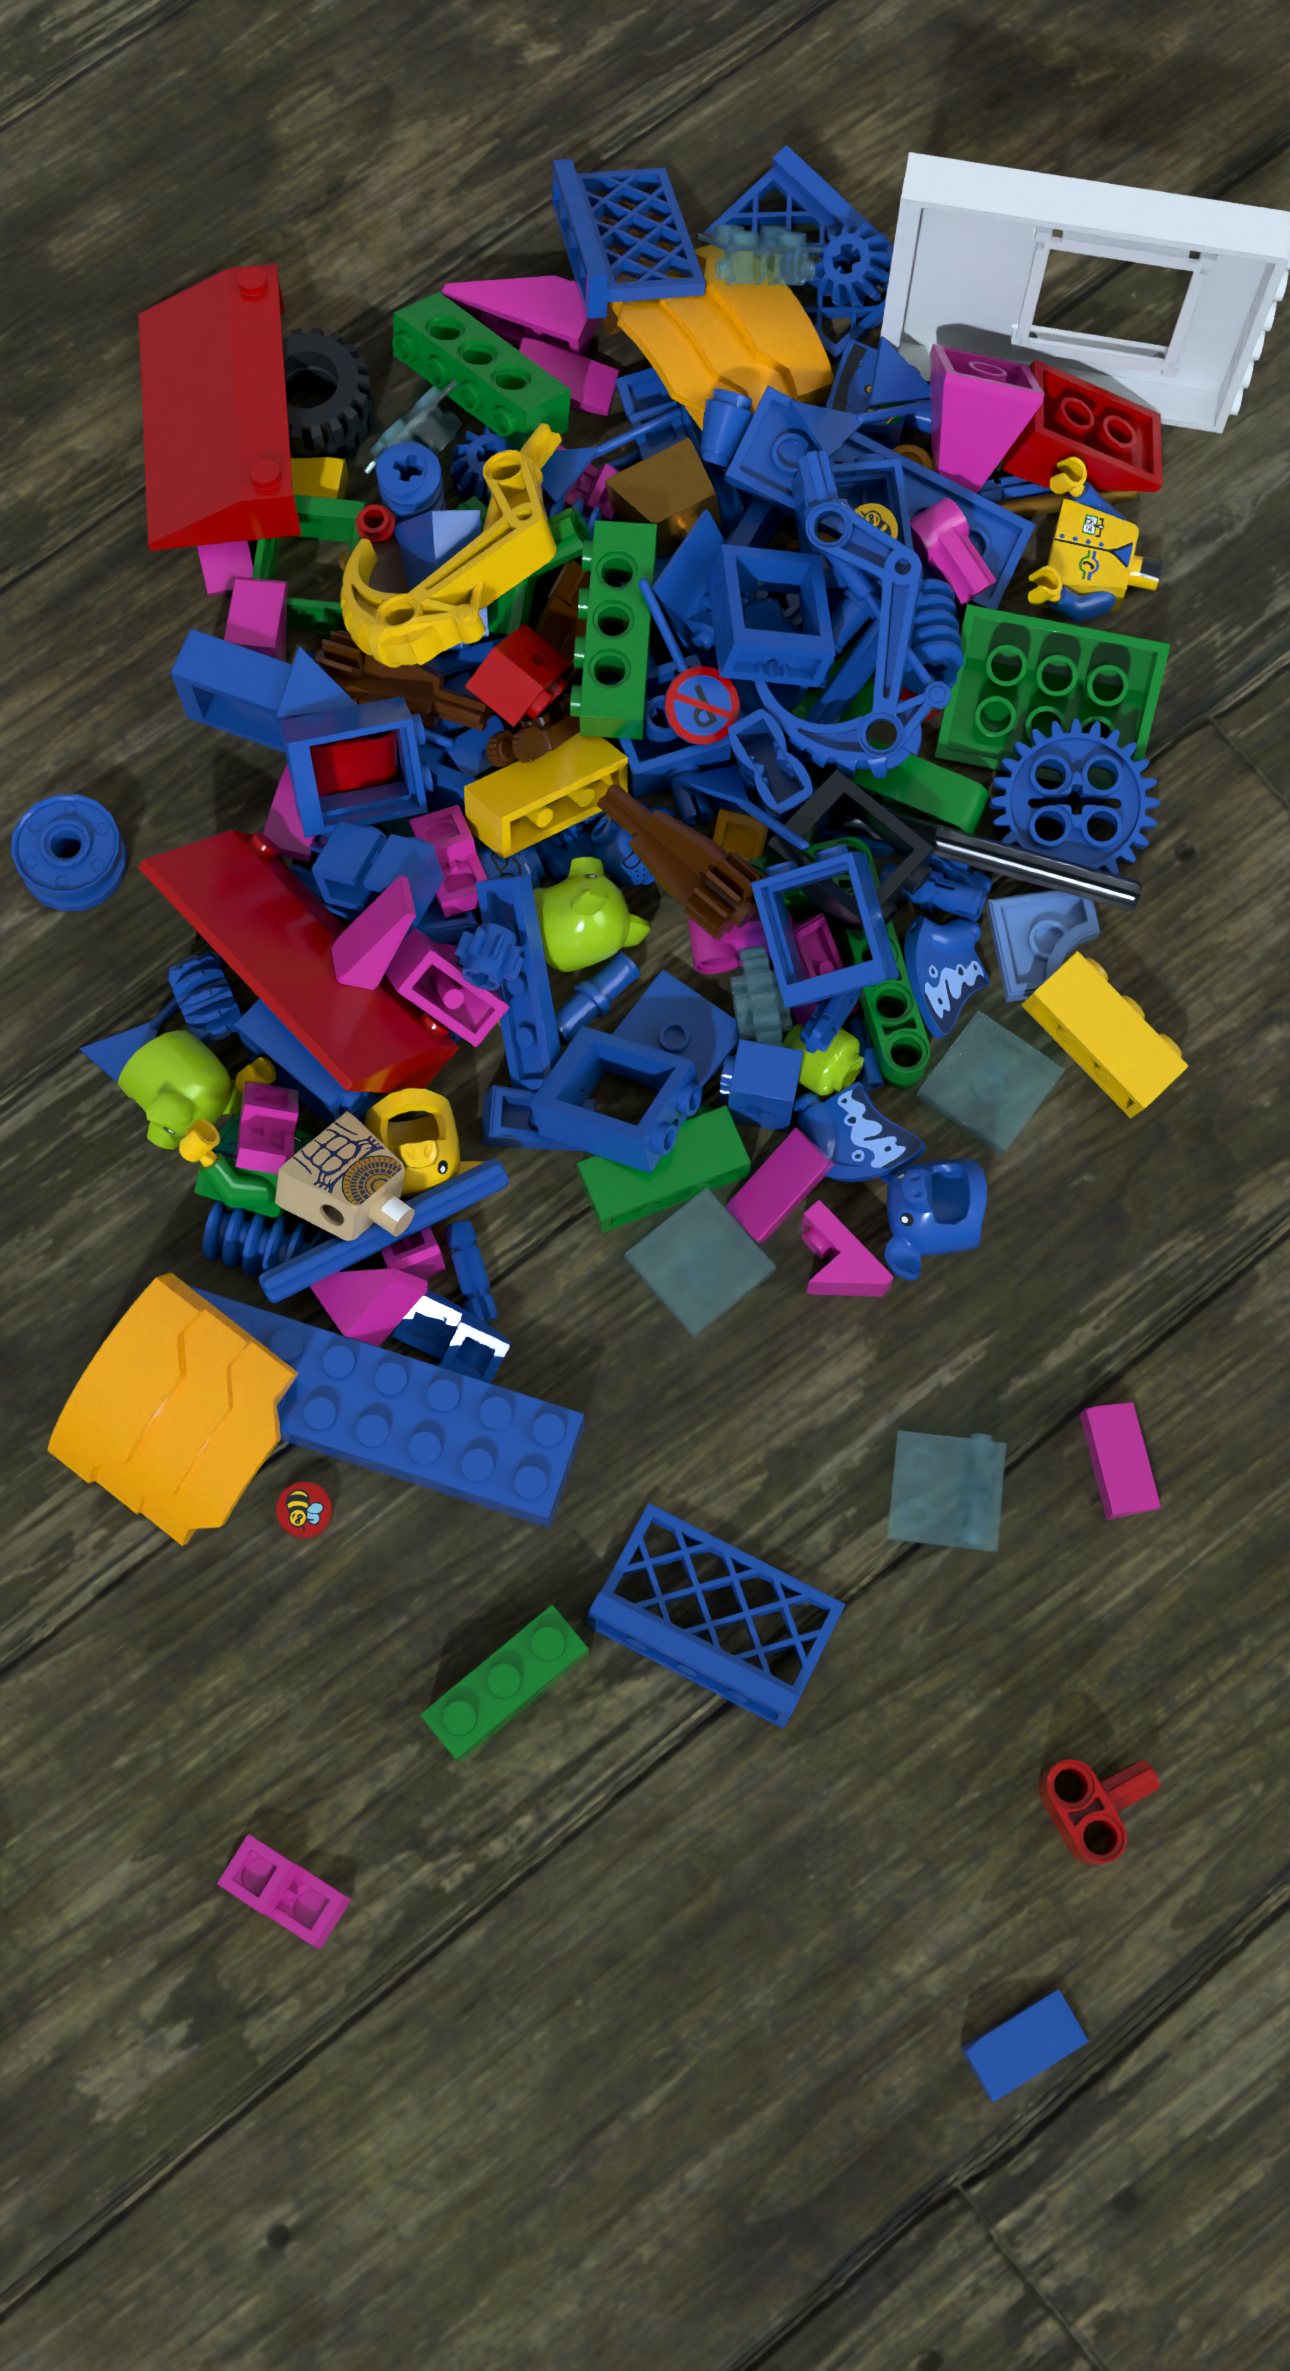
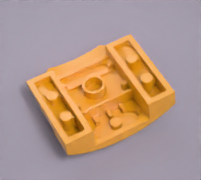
[608,239,835,430]
[47,1273,299,1546]

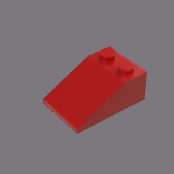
[1002,359,1163,492]

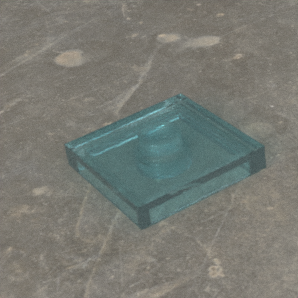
[917,1010,1065,1156]
[624,1187,776,1339]

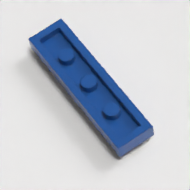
[475,874,562,1090]

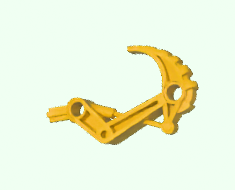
[340,423,562,668]

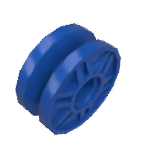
[11,794,128,911]

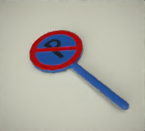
[638,578,740,745]

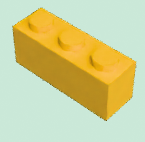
[464,732,628,859]
[1021,951,1188,1119]

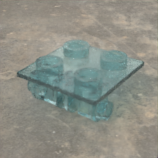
[698,225,822,286]
[365,380,462,474]
[887,1430,1006,1552]

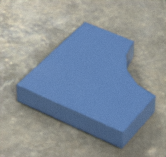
[986,889,1100,1002]

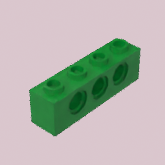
[392,292,571,451]
[570,520,657,740]

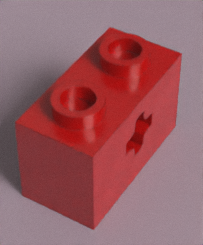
[465,623,572,727]

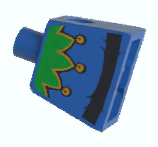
[825,338,931,450]

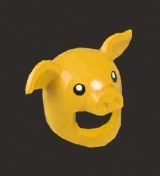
[364,1088,484,1199]

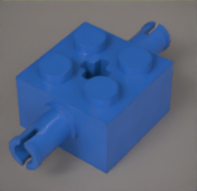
[603,647,731,827]

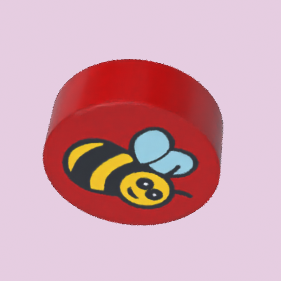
[276,1482,333,1539]

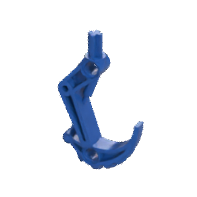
[754,449,951,779]

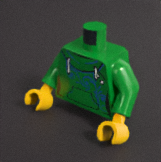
[179,1057,315,1218]

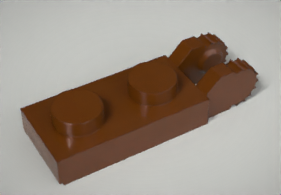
[485,693,580,767]

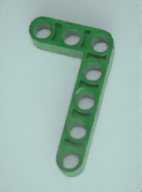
[747,837,931,1089]

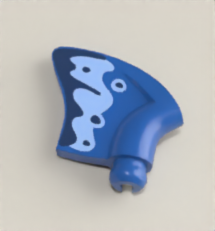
[904,916,991,1038]
[793,1082,926,1182]

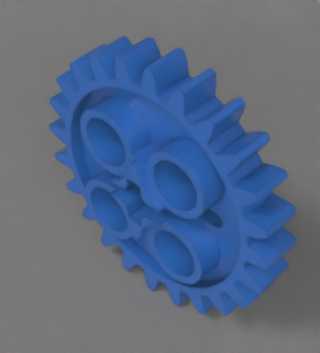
[989,719,1160,875]

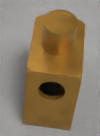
[605,437,721,557]

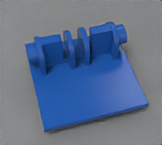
[651,510,753,656]

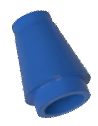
[699,388,754,469]

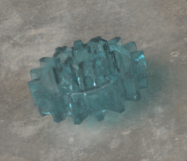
[730,945,793,1047]

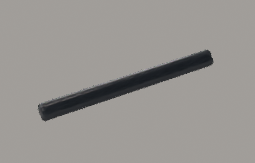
[838,808,1142,911]

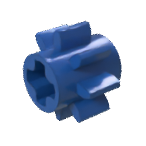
[454,923,524,990]

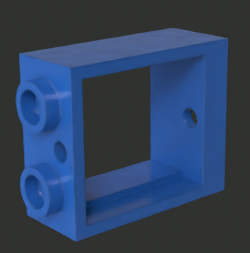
[791,454,914,601]
[707,544,836,687]
[170,629,301,753]
[279,696,433,838]
[751,845,900,1008]
[234,998,377,1126]
[530,1025,702,1173]

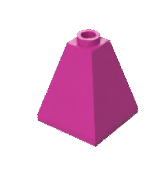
[930,344,1045,494]

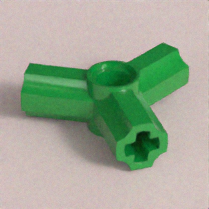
[456,496,592,638]

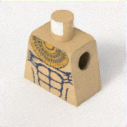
[275,1111,415,1241]

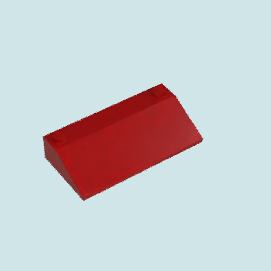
[138,264,301,551]
[138,830,460,1093]

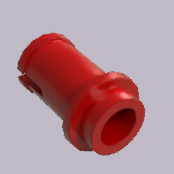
[355,504,398,559]

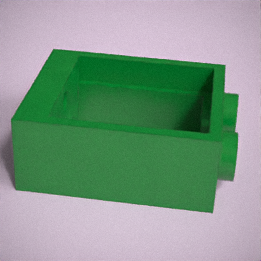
[252,495,366,636]

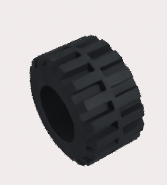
[282,328,374,458]

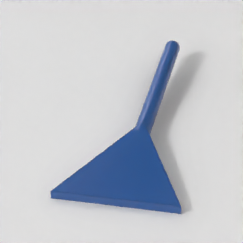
[868,336,931,405]
[788,399,931,458]
[541,408,682,506]
[275,647,454,748]
[673,765,809,851]
[79,954,225,1083]

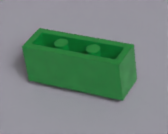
[577,1105,751,1234]
[420,1605,590,1764]

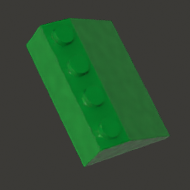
[934,604,1170,790]

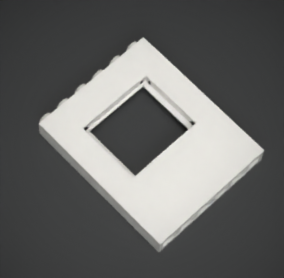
[880,152,1290,433]

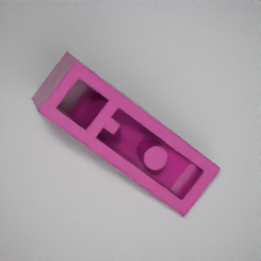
[442,275,601,357]

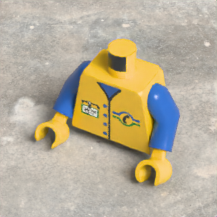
[1028,457,1163,623]

